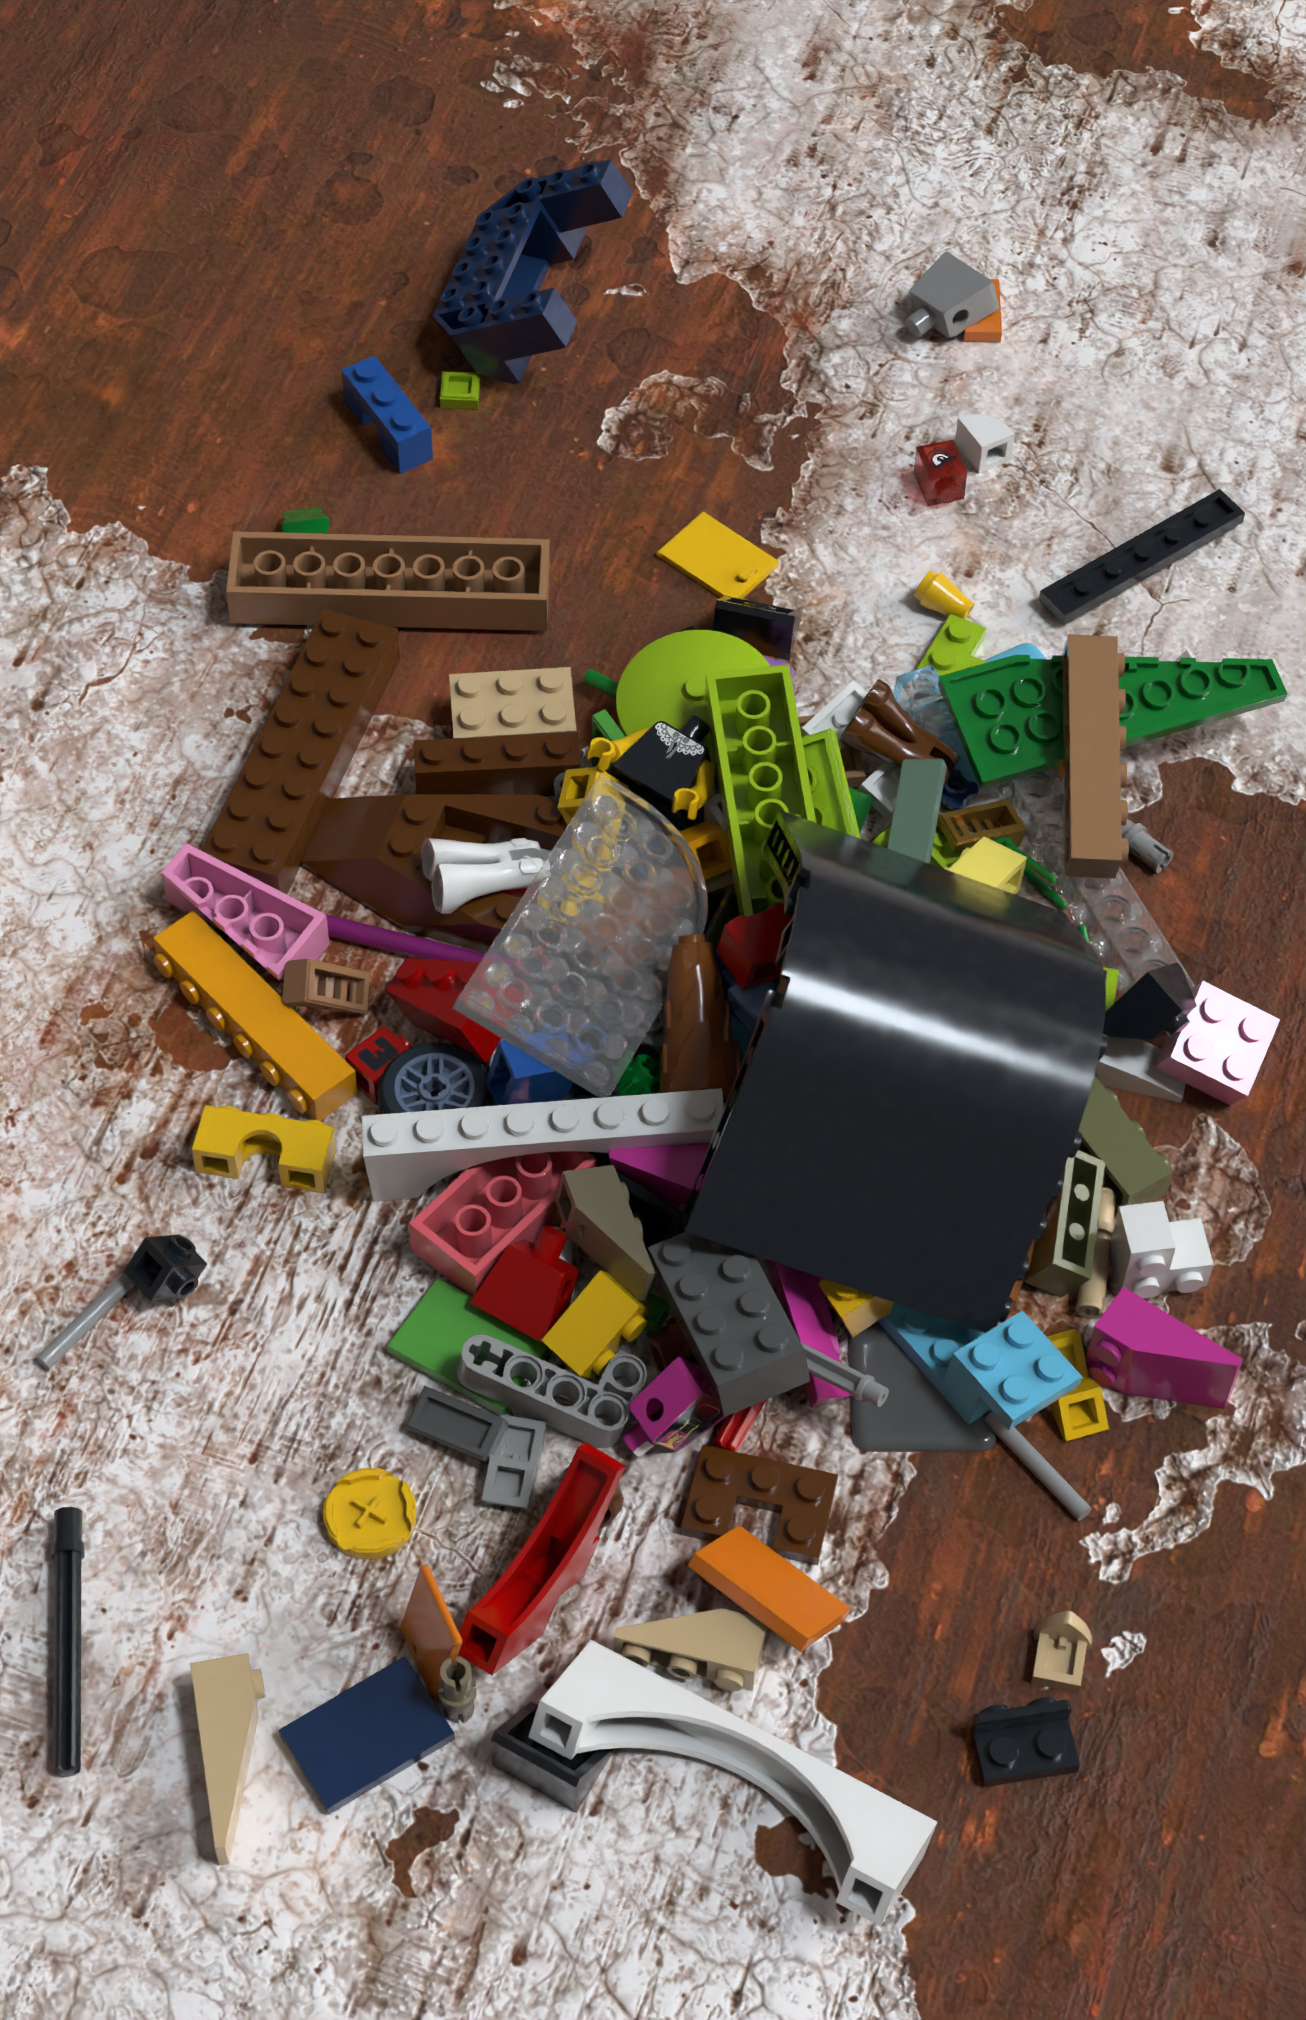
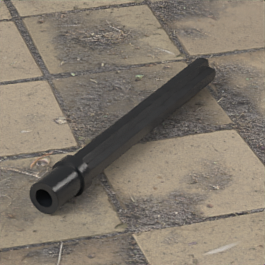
[51,1507,85,1776]

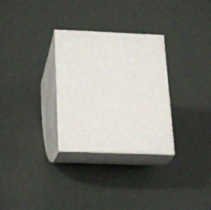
[955,414,1015,474]

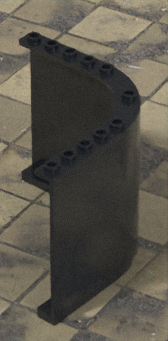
[681,809,1108,1333]

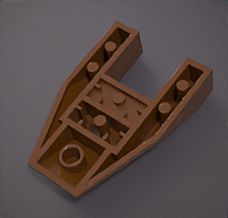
[301,794,571,963]

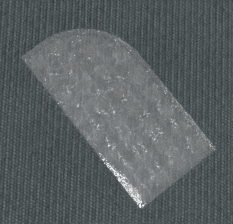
[452,773,708,1098]

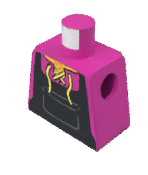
[623,1357,727,1457]

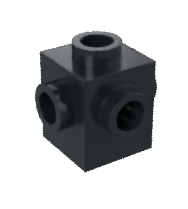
[123,1234,207,1302]

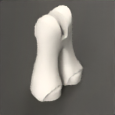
[421,838,550,914]

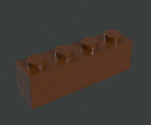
[413,732,580,797]

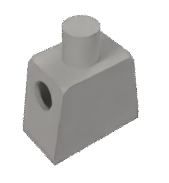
[905,251,1000,338]

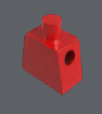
[471,1226,578,1344]

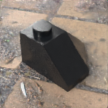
[1103,962,1197,1040]

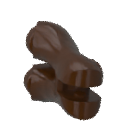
[838,679,961,787]

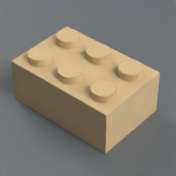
[449,667,577,738]

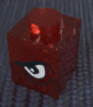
[914,440,967,506]

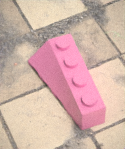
[161,843,330,980]

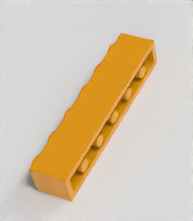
[153,910,358,1121]

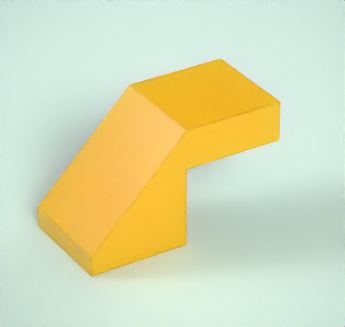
[1047,1329,1109,1441]

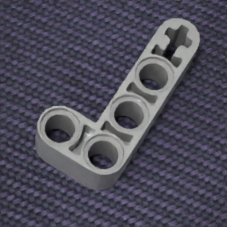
[456,1334,647,1448]

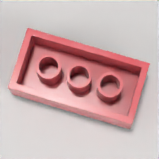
[409,1151,597,1297]

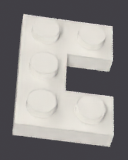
[801,680,901,819]

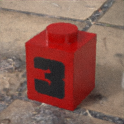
[345,1025,412,1105]

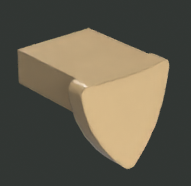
[1031,1611,1092,1693]

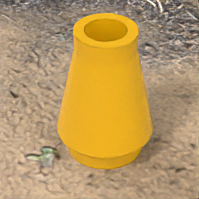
[914,570,975,619]

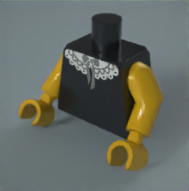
[586,715,715,822]

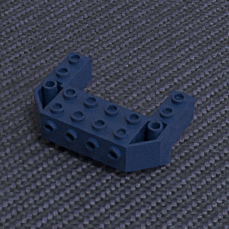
[433,159,633,384]

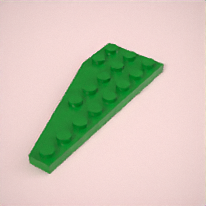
[937,655,1288,789]

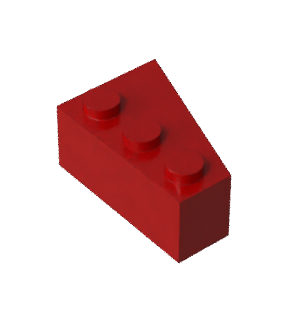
[386,958,527,1064]

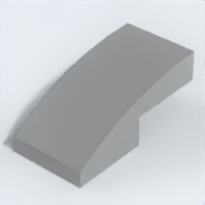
[481,1414,547,1510]

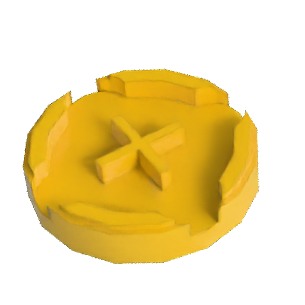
[323,1468,417,1559]

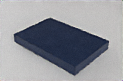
[279,1656,455,1815]

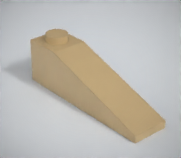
[190,1653,265,1866]

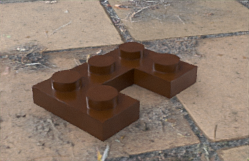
[681,1444,838,1566]

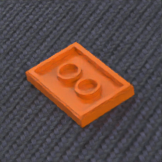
[688,1525,851,1652]

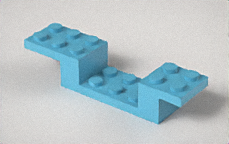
[878,1302,1082,1430]

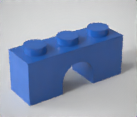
[341,355,433,474]

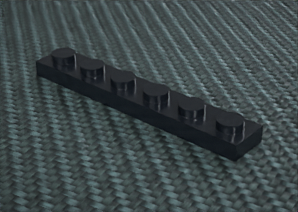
[1039,489,1245,626]

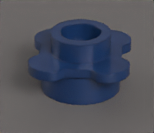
[940,769,979,811]

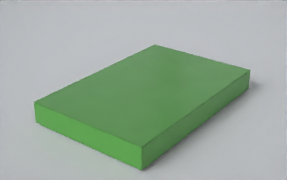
[387,1277,551,1416]

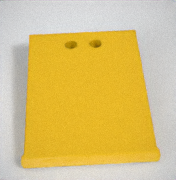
[656,512,779,599]

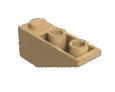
[613,1608,768,1691]

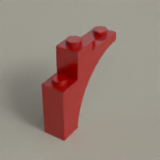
[458,1442,626,1675]

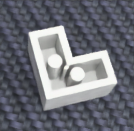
[1109,1201,1214,1298]

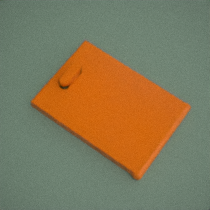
[400,1564,463,1701]

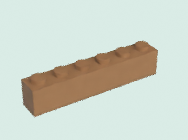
[1062,634,1129,879]

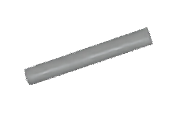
[36,1272,135,1370]
[984,1411,1092,1521]

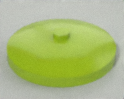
[616,630,770,777]

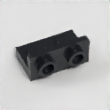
[970,1697,1080,1788]

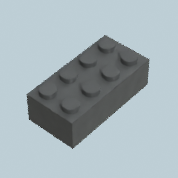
[648,1232,810,1417]

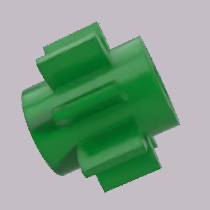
[611,1054,659,1096]

